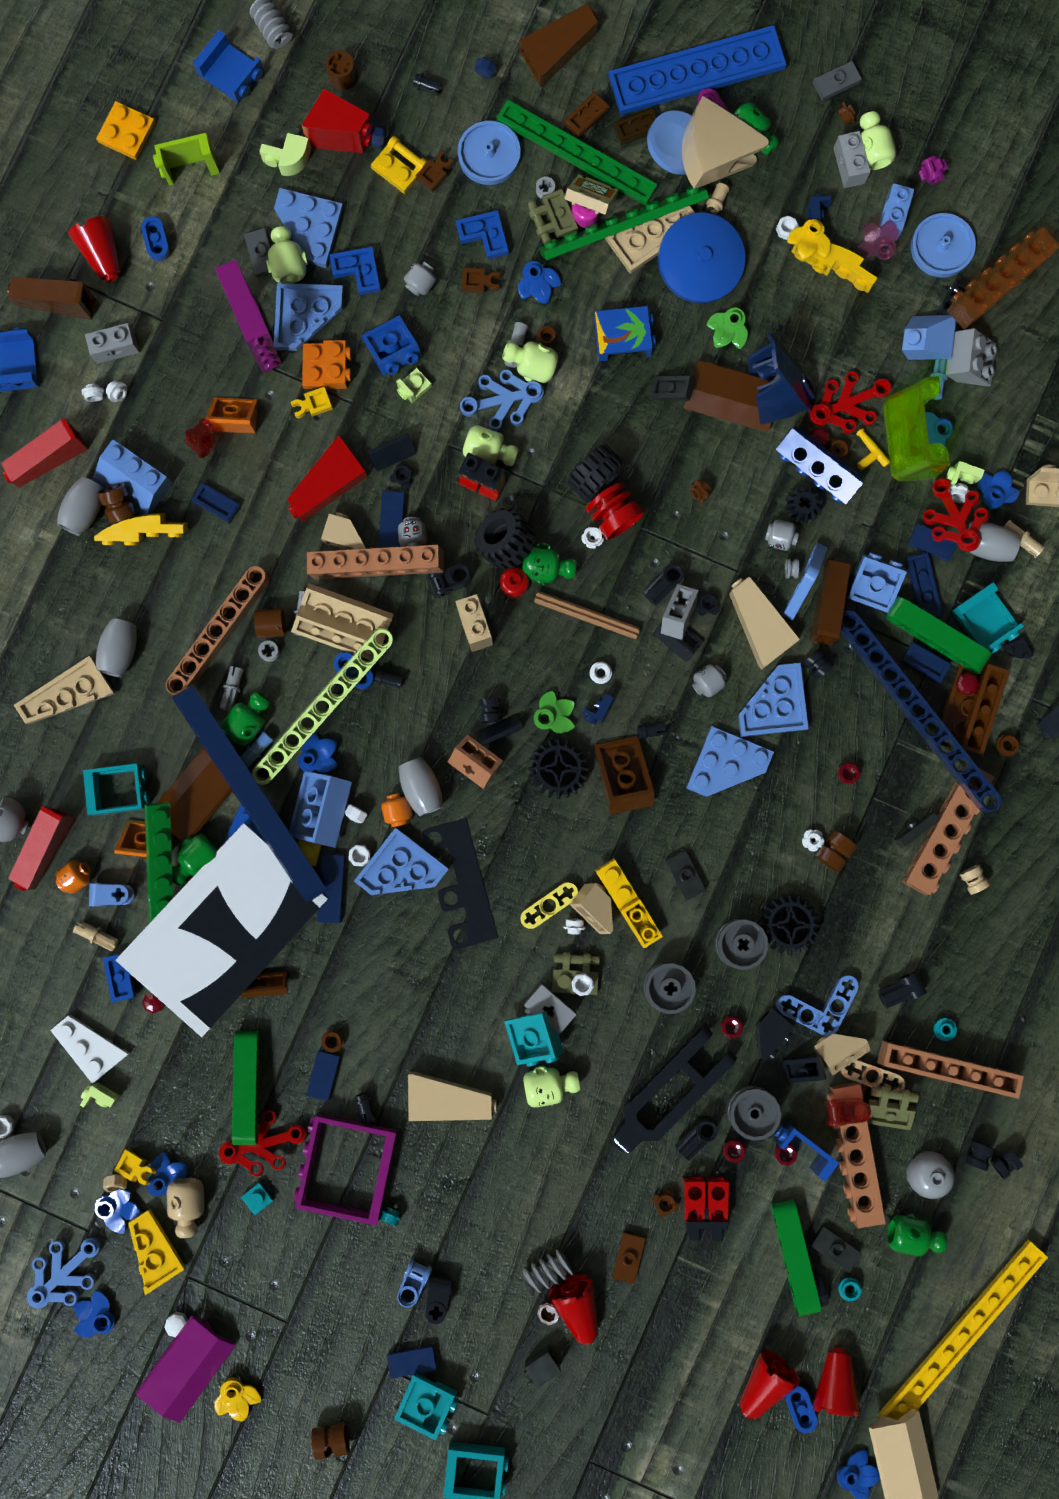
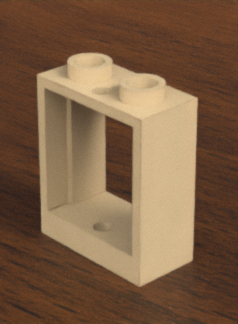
[455,594,493,652]

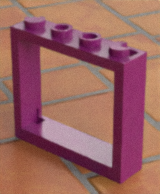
[215,259,282,372]
[293,1113,398,1226]

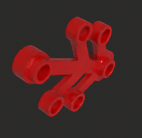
[810,371,891,434]
[923,478,989,552]
[219,1110,307,1177]

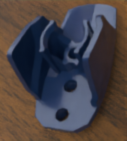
[748,333,816,424]

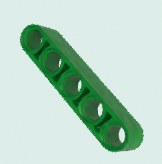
[886,597,992,674]
[232,1030,261,1145]
[771,1199,821,1317]

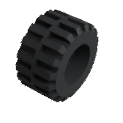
[567,444,626,503]
[474,507,535,570]

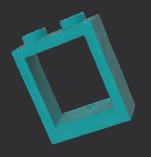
[83,764,150,816]
[443,1441,509,1499]

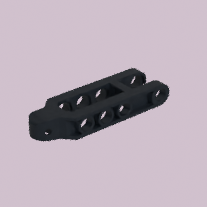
[613,1025,737,1153]

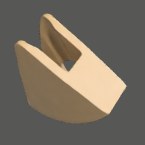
[682,96,769,189]

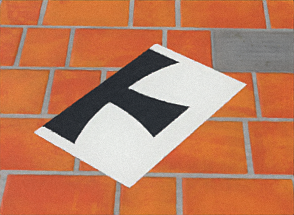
[116,823,327,1037]

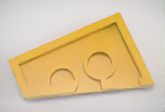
[128,1209,186,1295]

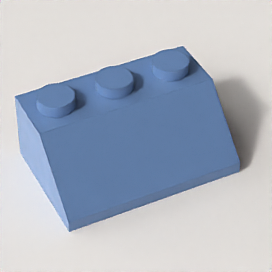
[93,440,173,515]
[289,772,352,848]

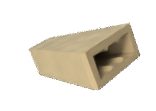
[729,577,800,670]
[408,1072,496,1121]

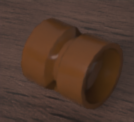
[97,483,136,523]
[815,830,858,873]
[311,1422,350,1460]

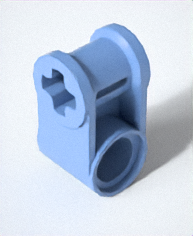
[89,883,135,906]
[397,1258,432,1308]

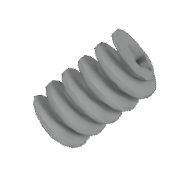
[250,0,293,49]
[523,1249,574,1297]

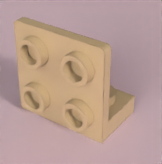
[1026,465,1059,507]

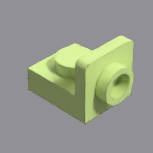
[396,368,432,403]
[946,461,985,486]
[80,1082,121,1108]

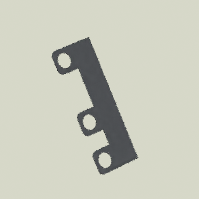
[422,818,498,949]

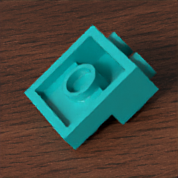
[504,1011,564,1067]
[394,1373,459,1441]

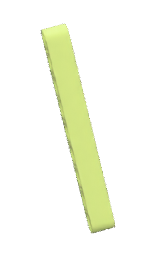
[252,628,393,785]

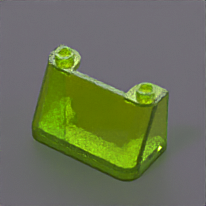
[883,376,950,481]

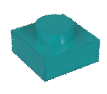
[241,1181,274,1215]

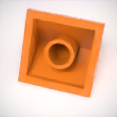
[205,397,258,434]
[114,819,147,857]

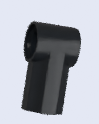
[642,564,684,606]
[877,971,927,1009]
[675,1116,718,1161]

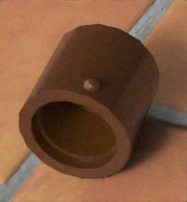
[325,50,357,91]
[254,607,286,639]

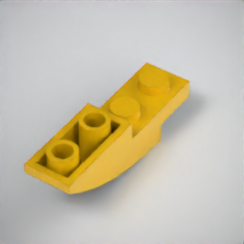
[791,243,877,293]
[94,513,188,545]
[595,858,663,948]

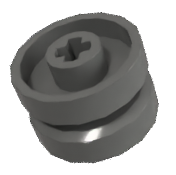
[714,919,768,970]
[643,962,696,1014]
[726,1085,781,1141]

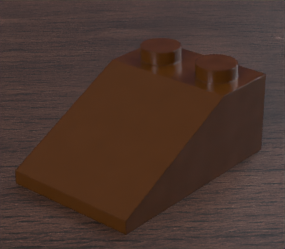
[594,736,654,815]

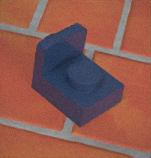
[807,194,832,231]
[581,694,613,725]

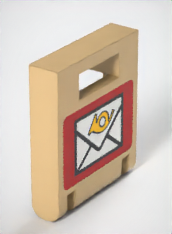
[564,174,619,215]

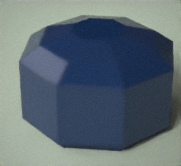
[474,57,496,79]
[371,125,387,149]

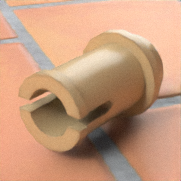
[706,183,729,214]

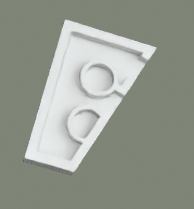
[50,1015,130,1084]

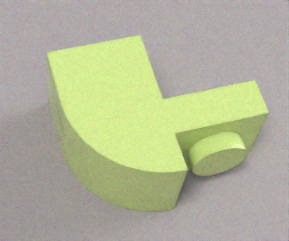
[260,133,311,176]

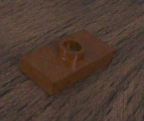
[564,91,610,139]
[241,971,289,998]
[612,1231,646,1284]

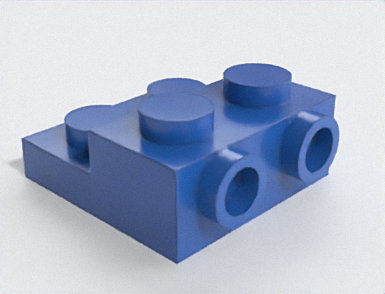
[361,315,422,376]

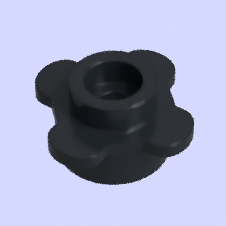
[390,463,416,489]
[697,593,719,616]

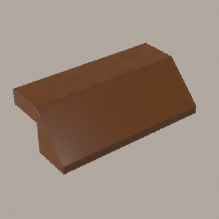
[684,359,772,432]
[936,664,1010,756]
[157,747,232,842]

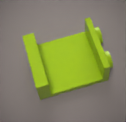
[153,133,220,186]

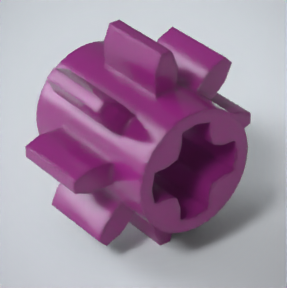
[919,156,948,185]

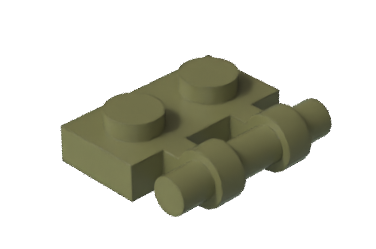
[528,189,578,244]
[552,952,600,995]
[866,1086,919,1130]

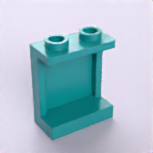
[951,582,1024,654]

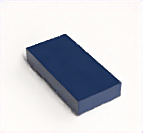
[191,482,241,524]
[907,523,957,562]
[900,642,951,684]
[306,1050,340,1101]
[387,1344,437,1379]

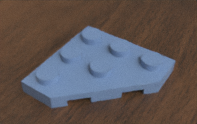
[274,188,343,268]
[274,283,344,351]
[738,663,809,737]
[686,726,774,797]
[354,828,449,895]

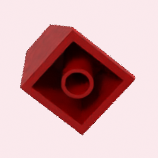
[301,89,373,153]

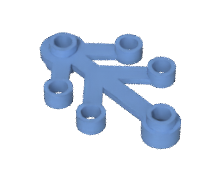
[460,370,544,431]
[27,1237,101,1309]

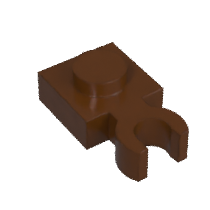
[416,151,454,193]
[462,268,500,293]

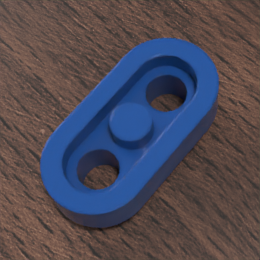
[141,216,170,261]
[334,652,374,690]
[785,1384,817,1433]

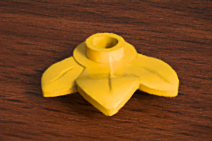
[787,219,831,260]
[214,1377,261,1421]

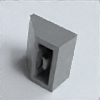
[945,328,997,386]

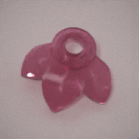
[857,220,898,260]

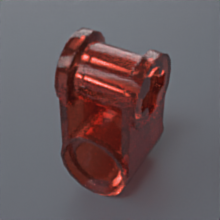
[185,418,215,458]
[824,1098,871,1126]

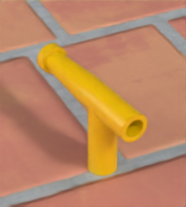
[856,428,891,471]

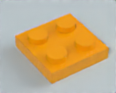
[96,101,156,160]

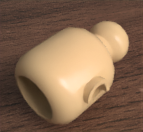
[167,1178,204,1238]

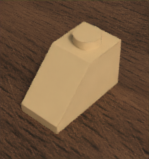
[321,513,366,550]
[570,883,613,934]
[814,1034,871,1075]

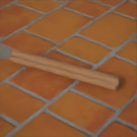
[534,591,640,639]

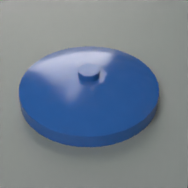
[658,213,745,304]

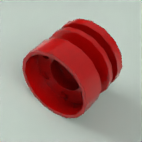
[585,482,645,540]

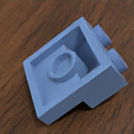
[847,552,907,613]

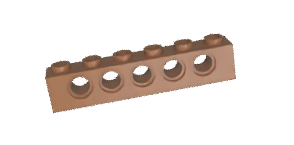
[307,545,444,579]
[901,765,994,895]
[877,1040,1024,1099]
[827,1082,886,1228]

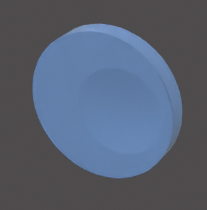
[647,111,691,175]
[458,121,520,185]
[911,213,976,278]

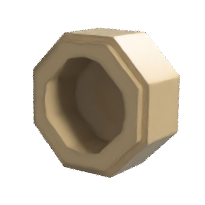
[103,1174,127,1192]

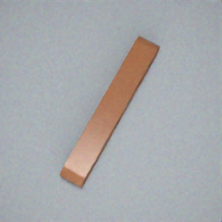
[166,566,269,695]

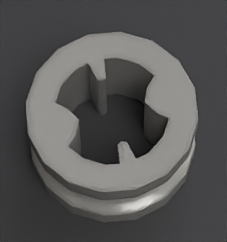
[536,176,555,199]
[785,559,799,579]
[258,641,280,662]

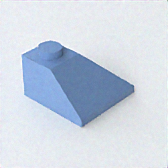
[902,315,957,360]

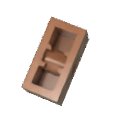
[448,734,503,789]

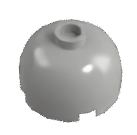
[0,796,29,842]
[906,1151,955,1199]

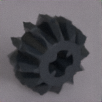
[784,486,823,524]

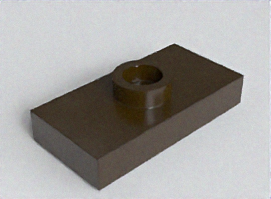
[613,108,657,146]

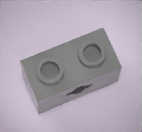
[833,131,870,188]
[85,323,140,364]
[661,584,699,640]
[524,983,576,1035]

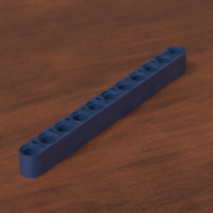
[840,611,1002,813]
[172,685,327,904]

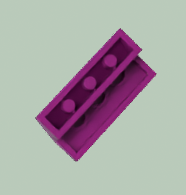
[136,1316,236,1423]

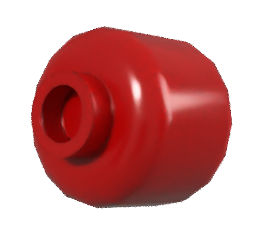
[500,567,529,598]

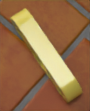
[521,883,578,929]

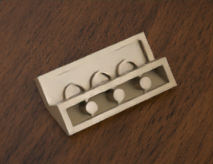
[291,583,393,660]
[869,1409,939,1499]

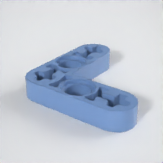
[782,542,828,620]
[776,975,859,1037]

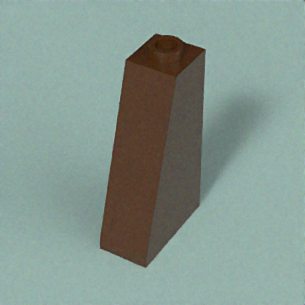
[519,4,599,87]
[7,277,96,320]
[809,558,851,646]

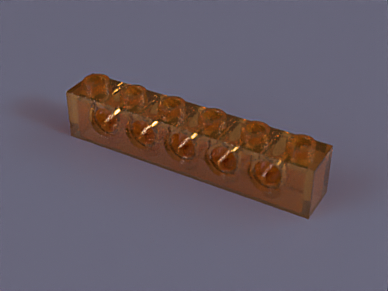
[947,227,1059,330]

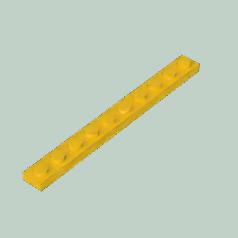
[877,1240,1048,1420]

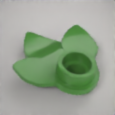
[707,307,748,349]
[534,691,574,733]

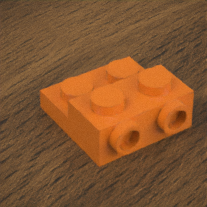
[302,340,351,389]

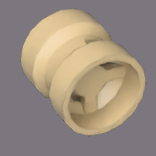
[959,864,991,895]

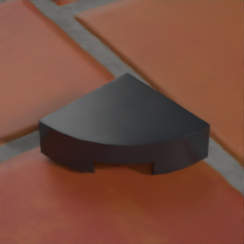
[1002,636,1034,659]
[813,1274,829,1307]

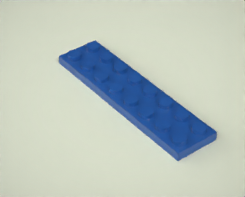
[608,25,786,115]

